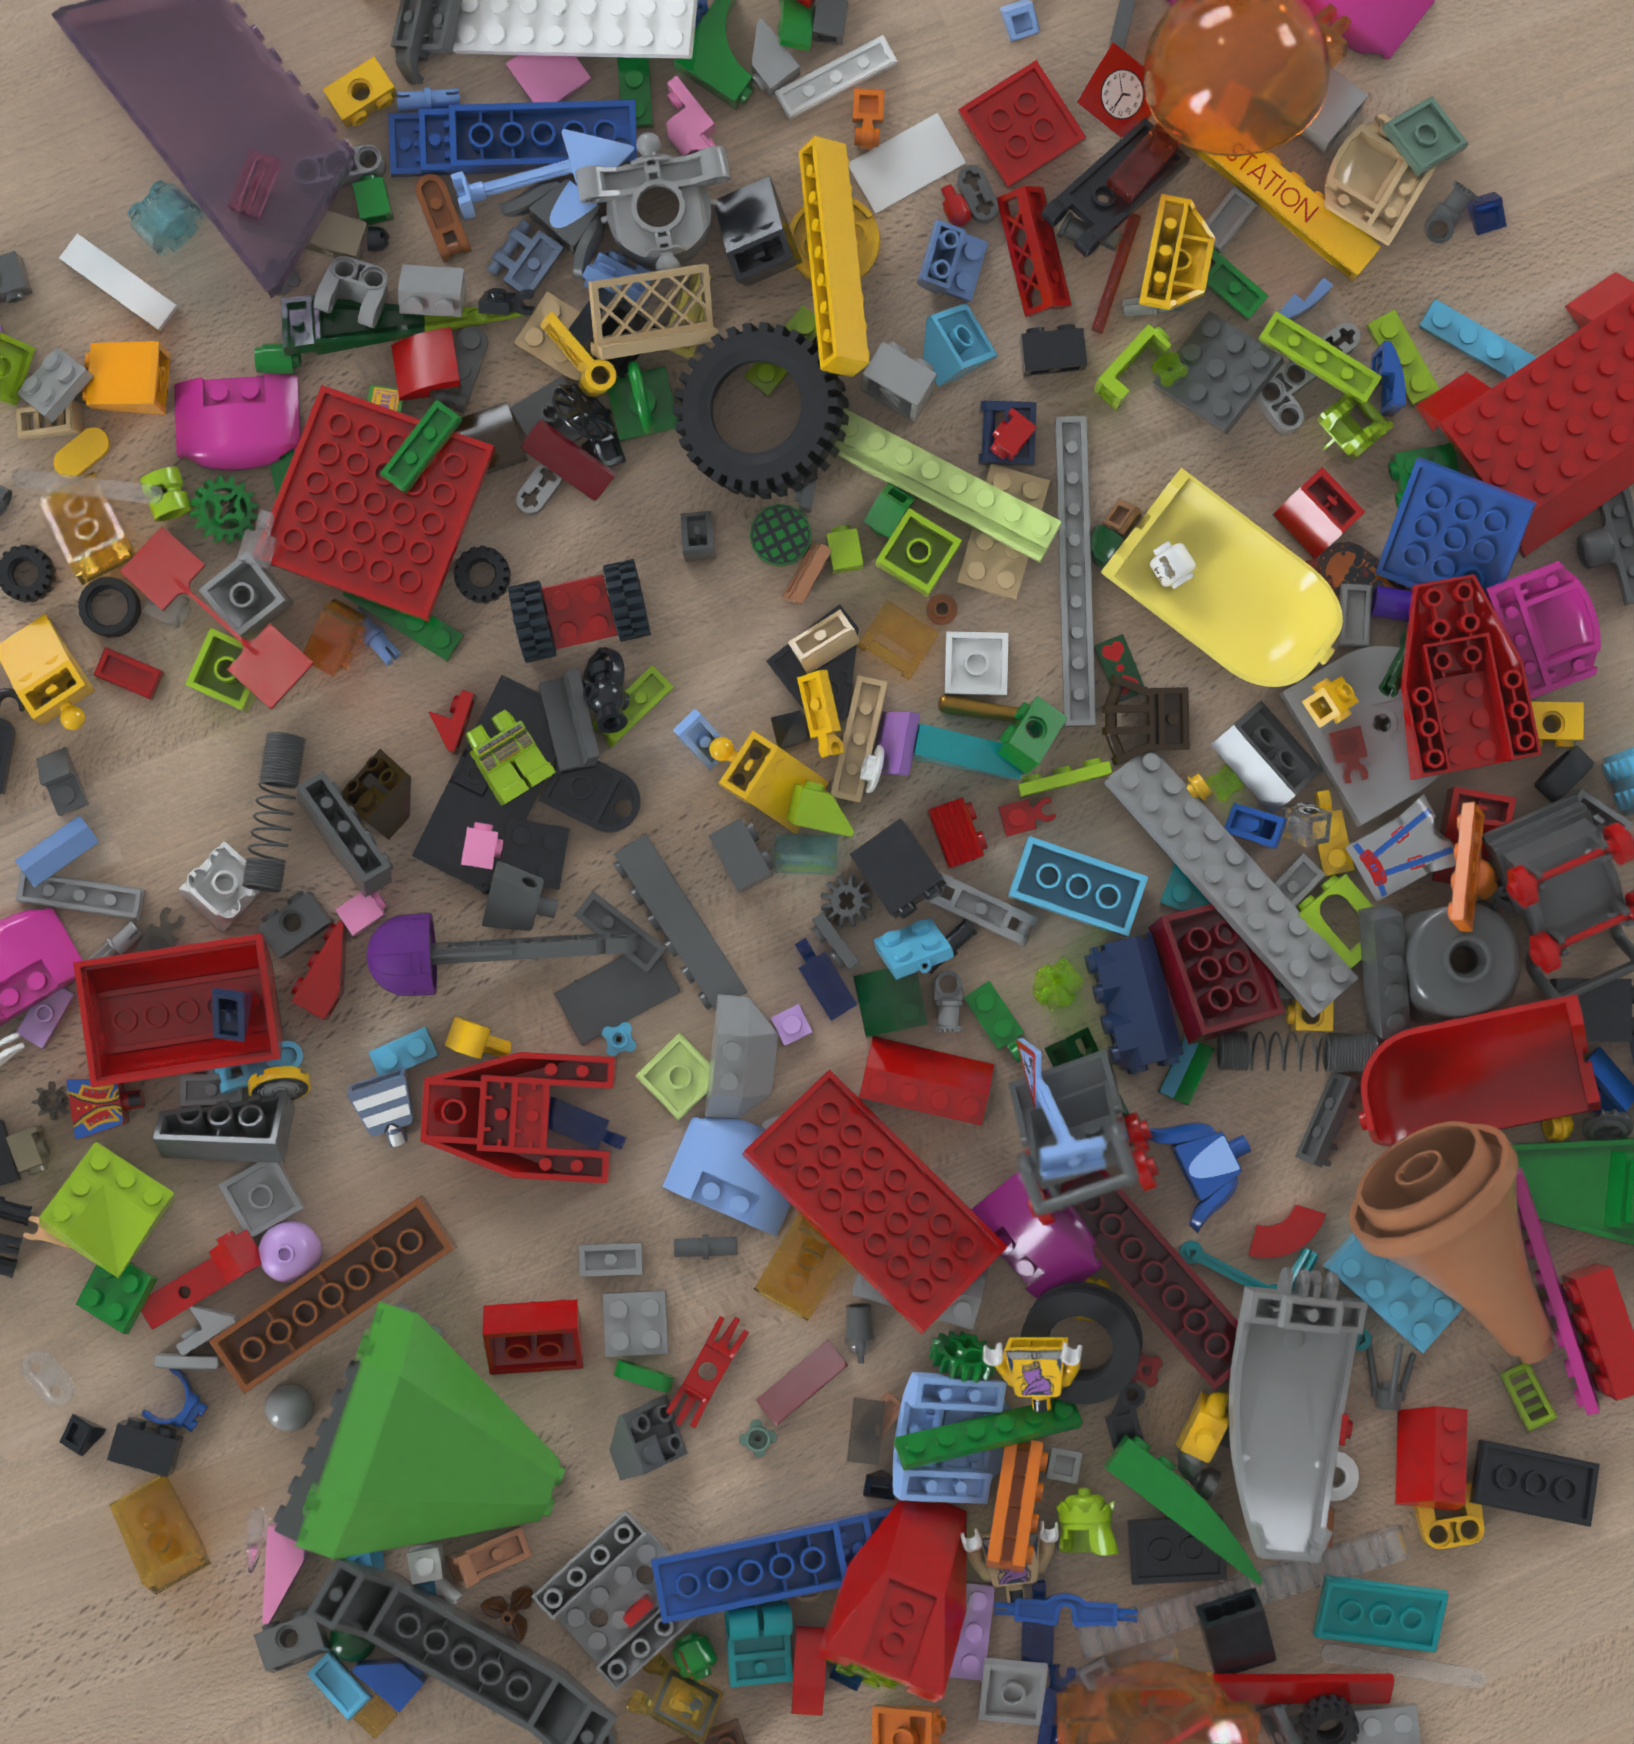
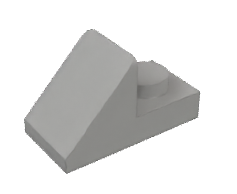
[176,1305,241,1356]

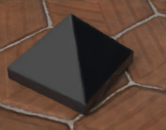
[863,1469,895,1500]

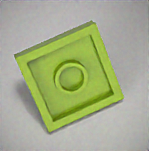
[0,332,35,407]

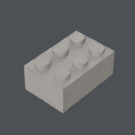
[862,341,937,423]

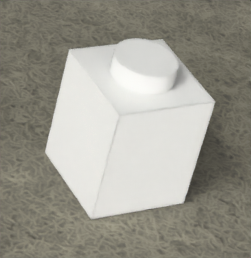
[407,1542,447,1584]

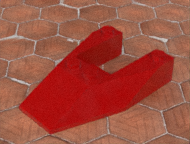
[420,1052,617,1183]

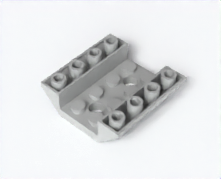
[531,1510,697,1691]

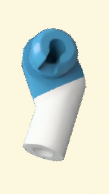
[417,1577,463,1605]

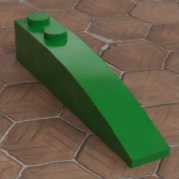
[1103,1435,1263,1585]

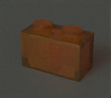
[303,598,367,676]

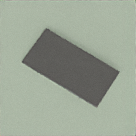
[554,955,680,1045]

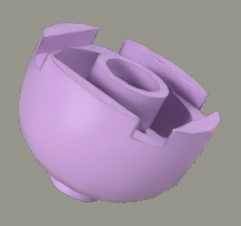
[258,1220,322,1284]

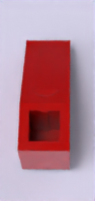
[291,920,347,1020]

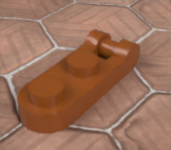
[415,174,472,262]

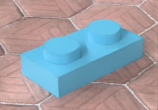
[368,1027,439,1075]

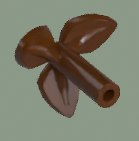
[480,1587,534,1642]

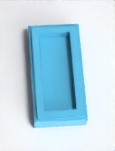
[307,1651,373,1720]

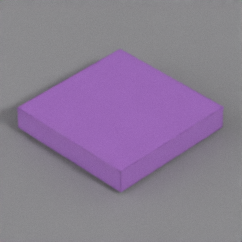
[876,712,920,776]

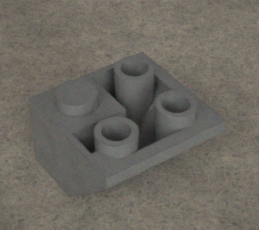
[609,1394,688,1480]

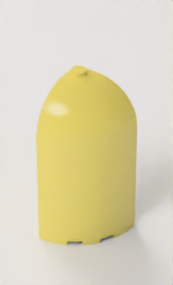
[1100,468,1343,687]

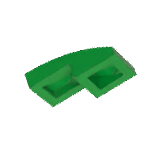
[777,0,813,51]

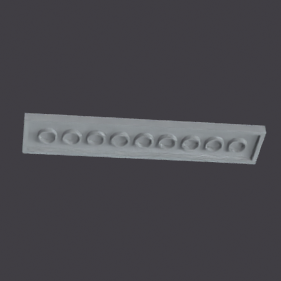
[1104,750,1358,1018]

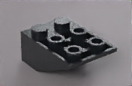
[715,176,803,287]

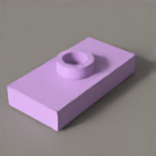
[16,988,76,1049]

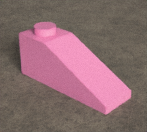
[262,1524,313,1624]

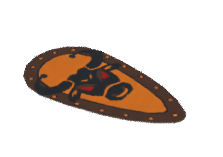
[1316,542,1407,600]

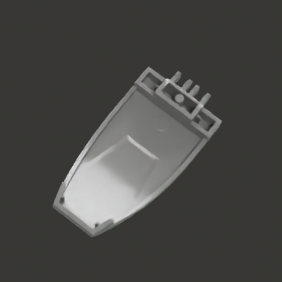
[1229,1267,1368,1563]

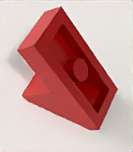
[429,689,477,755]

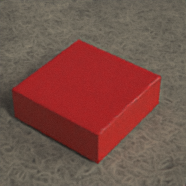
[623,1593,655,1628]

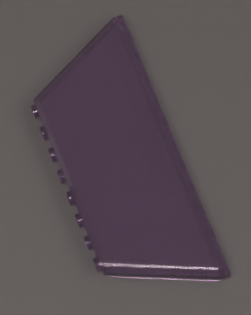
[51,0,356,298]

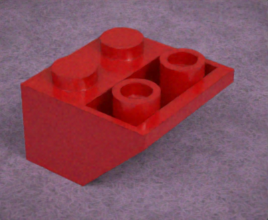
[1272,467,1365,560]

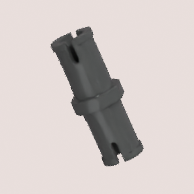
[674,1234,737,1260]

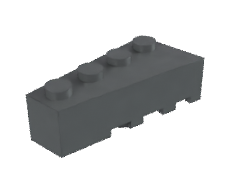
[153,1090,295,1163]

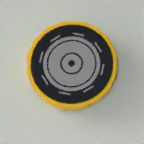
[247,1066,311,1101]

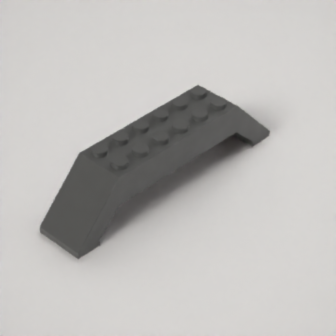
[305,1558,617,1744]

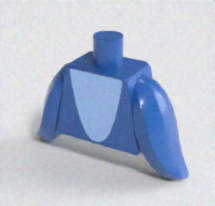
[1148,1123,1251,1233]

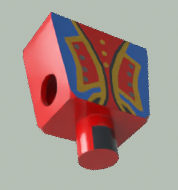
[66,1079,145,1139]

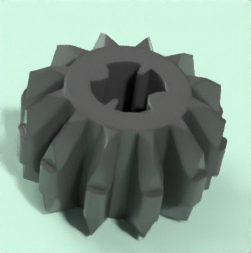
[820,875,873,928]

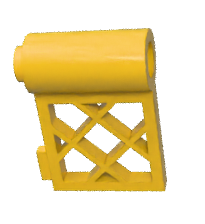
[540,312,616,398]

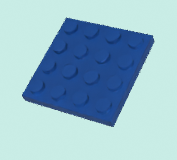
[1375,457,1537,598]

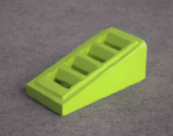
[1499,1363,1558,1433]

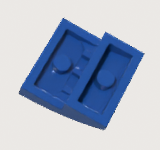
[1371,341,1406,417]

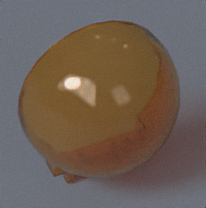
[1143,0,1352,157]

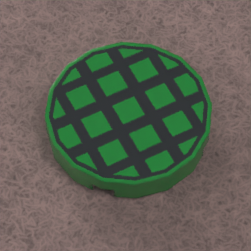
[750,504,812,567]

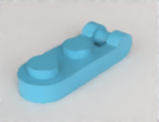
[214,1041,303,1094]

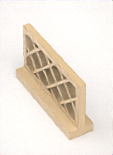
[588,264,718,360]

